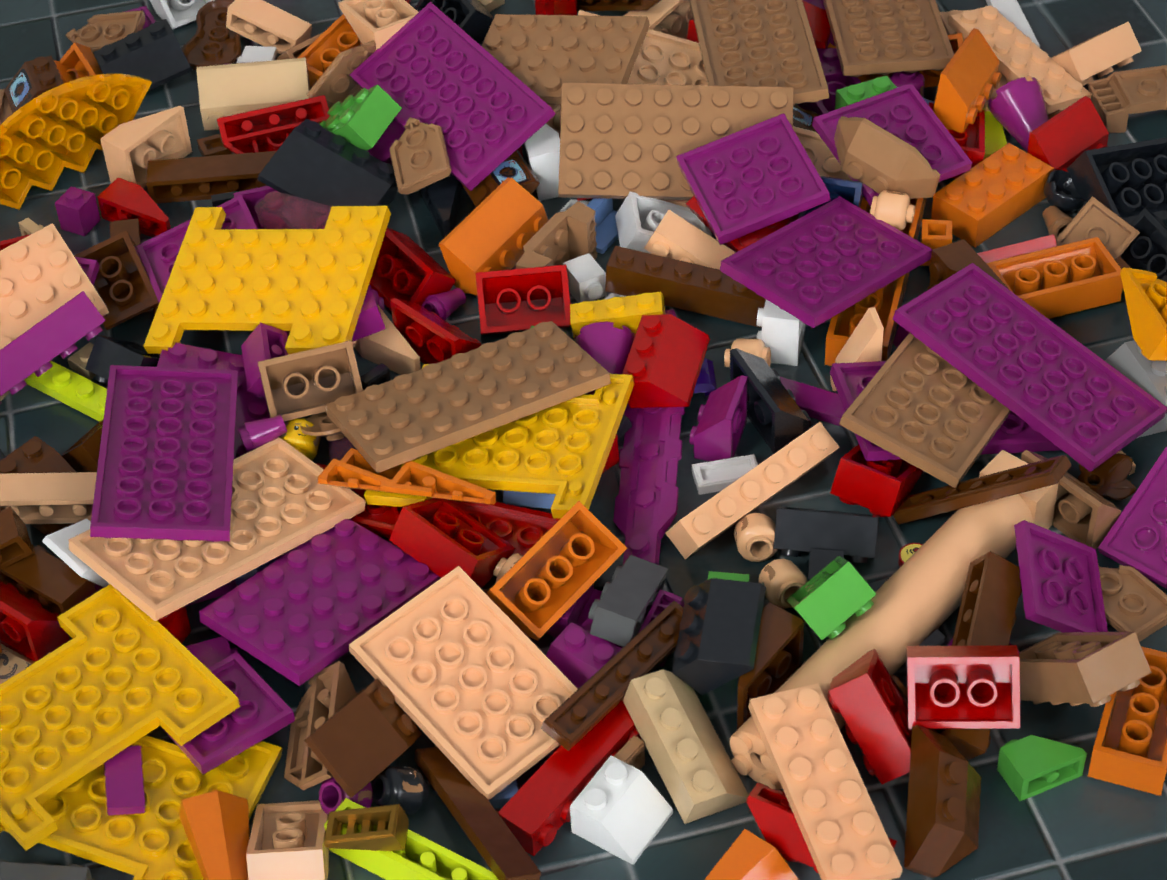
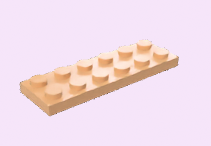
[948,6,1092,114]
[748,683,903,880]

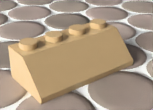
[196,58,310,131]
[623,669,749,824]

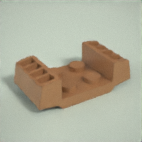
[1088,65,1167,133]
[516,201,597,269]

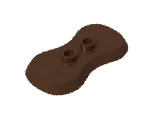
[181,0,241,70]

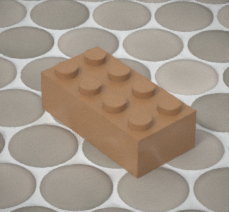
[1019,632,1152,707]

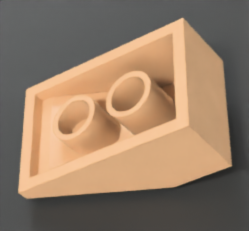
[338,0,419,51]
[100,106,192,188]
[246,800,329,880]

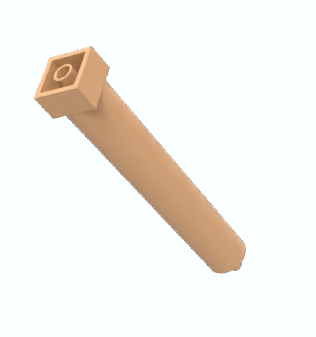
[730,450,1059,790]

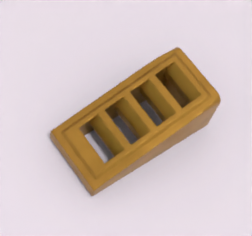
[324,804,409,851]

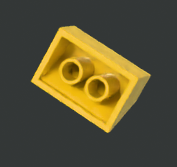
[570,292,665,337]

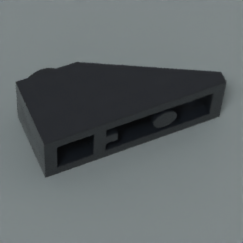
[419,173,463,238]

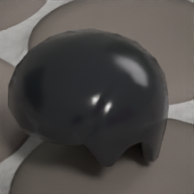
[1044,170,1085,212]

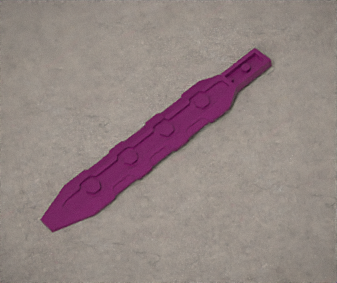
[613,309,685,565]

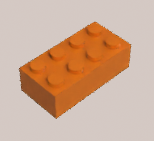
[931,143,1054,248]
[1088,646,1167,796]

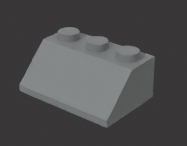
[1105,340,1167,438]

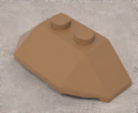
[834,116,940,199]
[284,661,356,790]

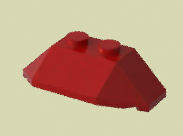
[217,95,330,154]
[746,782,897,874]

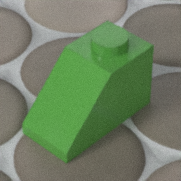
[997,735,1087,801]

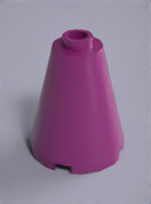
[987,77,1049,152]
[574,322,635,395]

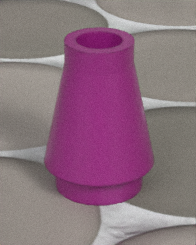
[422,288,466,321]
[237,415,288,452]

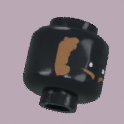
[372,766,429,815]

